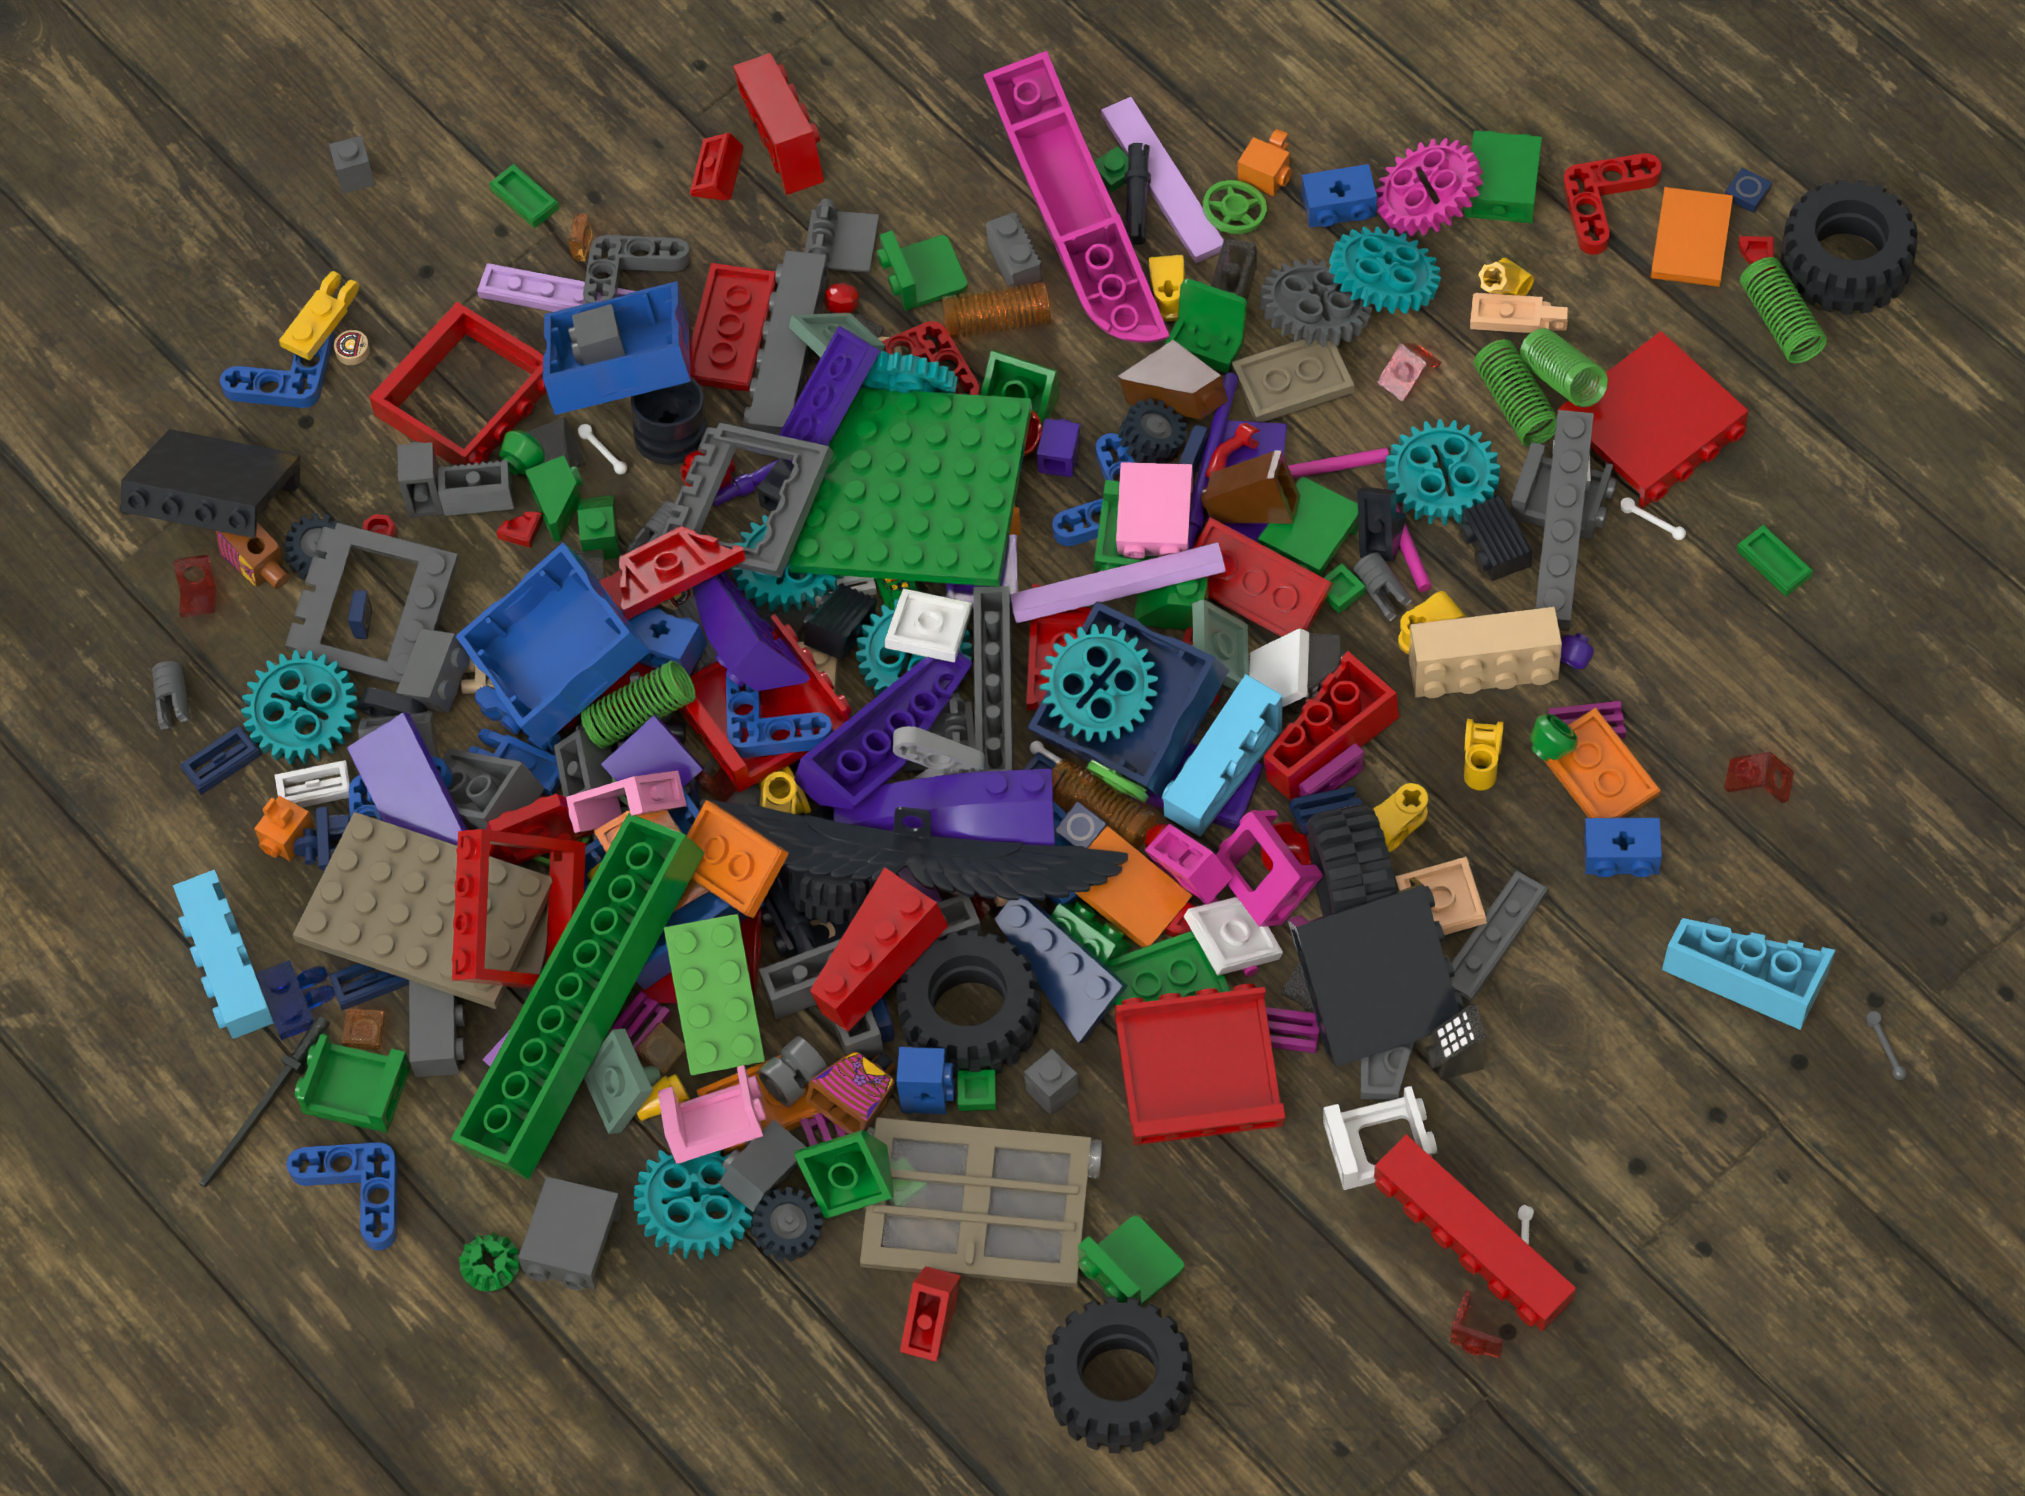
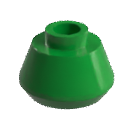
[500,430,545,475]
[1530,714,1578,761]

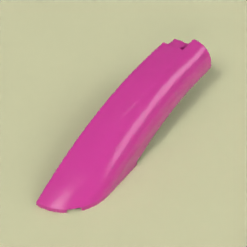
[983,51,1170,343]

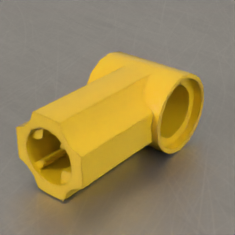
[1478,257,1534,296]

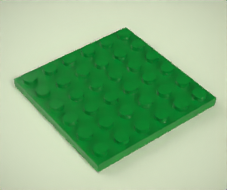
[788,388,1033,587]

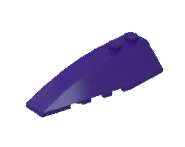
[694,571,810,691]
[794,651,973,810]
[834,769,1055,845]

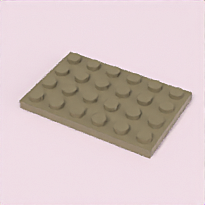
[293,812,552,1009]

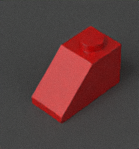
[900,1266,961,1362]

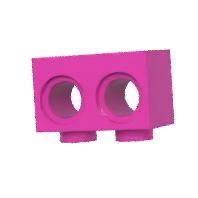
[1145,824,1233,904]

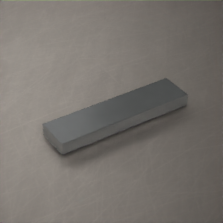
[1450,870,1548,1006]

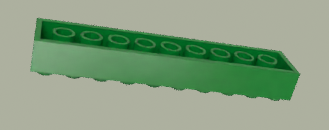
[451,813,705,1180]

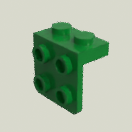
[876,231,968,311]
[1165,279,1247,373]
[1051,902,1132,965]
[1078,1216,1184,1306]

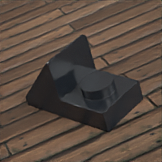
[1357,487,1406,562]

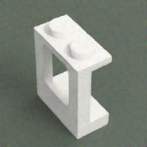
[1323,1086,1437,1190]

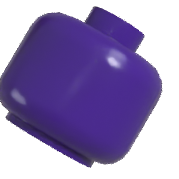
[1560,633,1594,670]

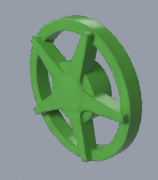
[1203,180,1267,234]
[1086,759,1149,803]

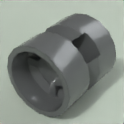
[757,1036,828,1107]

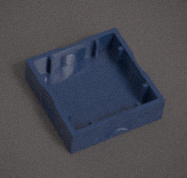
[1028,601,1229,798]

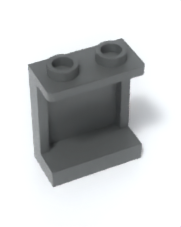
[1511,442,1618,540]
[518,1176,623,1291]

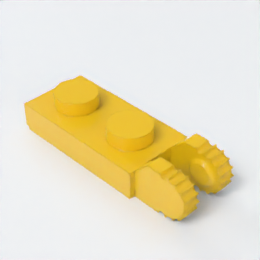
[279,271,359,360]

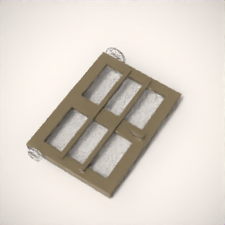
[860,1118,1103,1287]

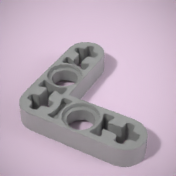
[893,726,985,780]

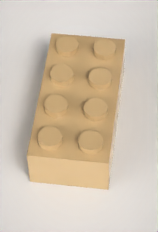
[1409,607,1562,698]

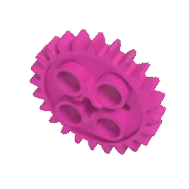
[1375,138,1483,236]

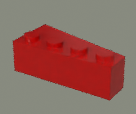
[1264,651,1399,802]

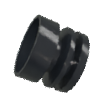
[630,377,706,465]

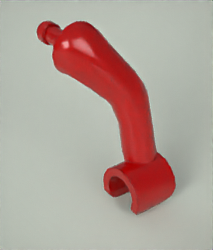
[1205,423,1260,478]

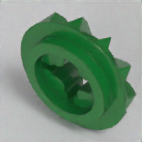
[459,1232,520,1291]

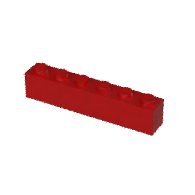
[1374,1135,1576,1332]

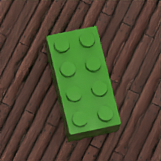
[664,914,765,1075]

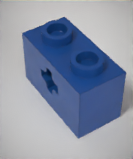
[1302,164,1377,228]
[628,607,707,676]
[1584,818,1662,878]
[896,1047,955,1115]

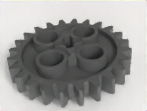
[1260,259,1373,347]

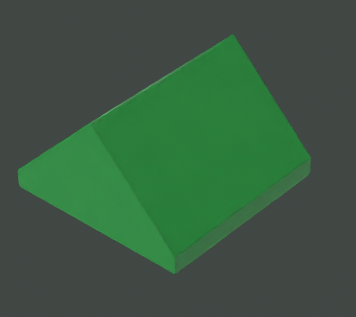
[980,350,1060,428]
[794,1130,894,1219]

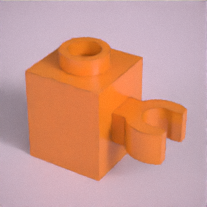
[1237,128,1292,197]
[254,795,315,861]

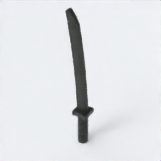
[199,1015,330,1188]

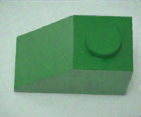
[525,455,583,543]
[577,495,620,562]
[1134,577,1209,630]

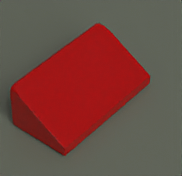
[690,132,743,200]

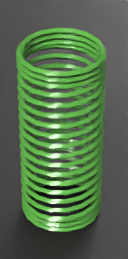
[1740,257,1827,363]
[1520,328,1608,407]
[1473,339,1557,447]
[581,660,695,749]

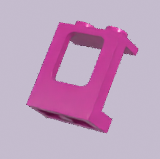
[1216,810,1323,927]

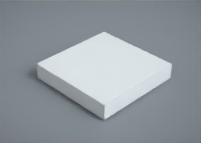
[885,589,972,663]
[1249,628,1309,707]
[1184,897,1283,976]

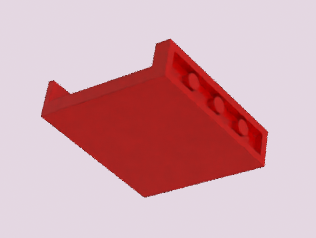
[1557,331,1748,509]
[668,614,852,793]
[1114,984,1285,1146]

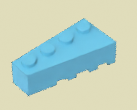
[1162,674,1282,837]
[173,870,274,1039]
[1662,918,1835,1030]

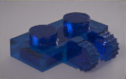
[255,960,335,1040]

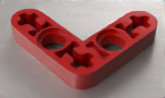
[1563,153,1661,255]
[881,321,980,395]

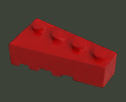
[733,53,824,195]
[810,867,948,1032]

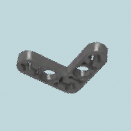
[583,235,690,304]

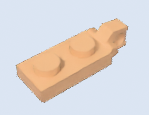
[1470,293,1568,333]

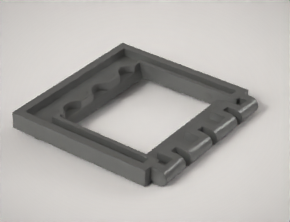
[661,423,834,577]
[284,523,460,685]

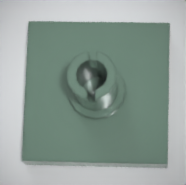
[789,313,885,359]
[1192,599,1249,691]
[584,1029,661,1134]

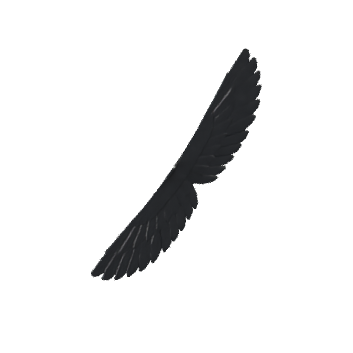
[700,799,1128,901]

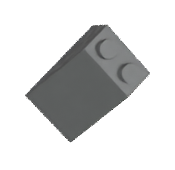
[438,749,545,830]

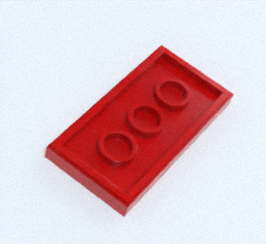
[690,263,777,392]
[1193,517,1334,637]

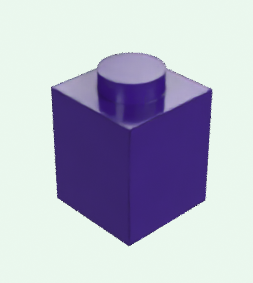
[1037,419,1081,478]

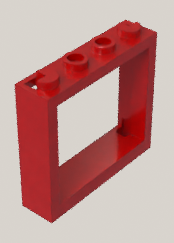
[369,302,548,467]
[451,829,586,989]

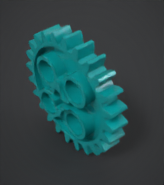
[1329,227,1441,314]
[860,351,958,394]
[1385,419,1500,525]
[732,515,844,613]
[856,599,973,697]
[1039,624,1158,743]
[241,650,359,764]
[633,1150,756,1260]

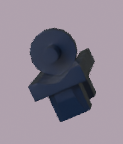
[293,807,350,873]

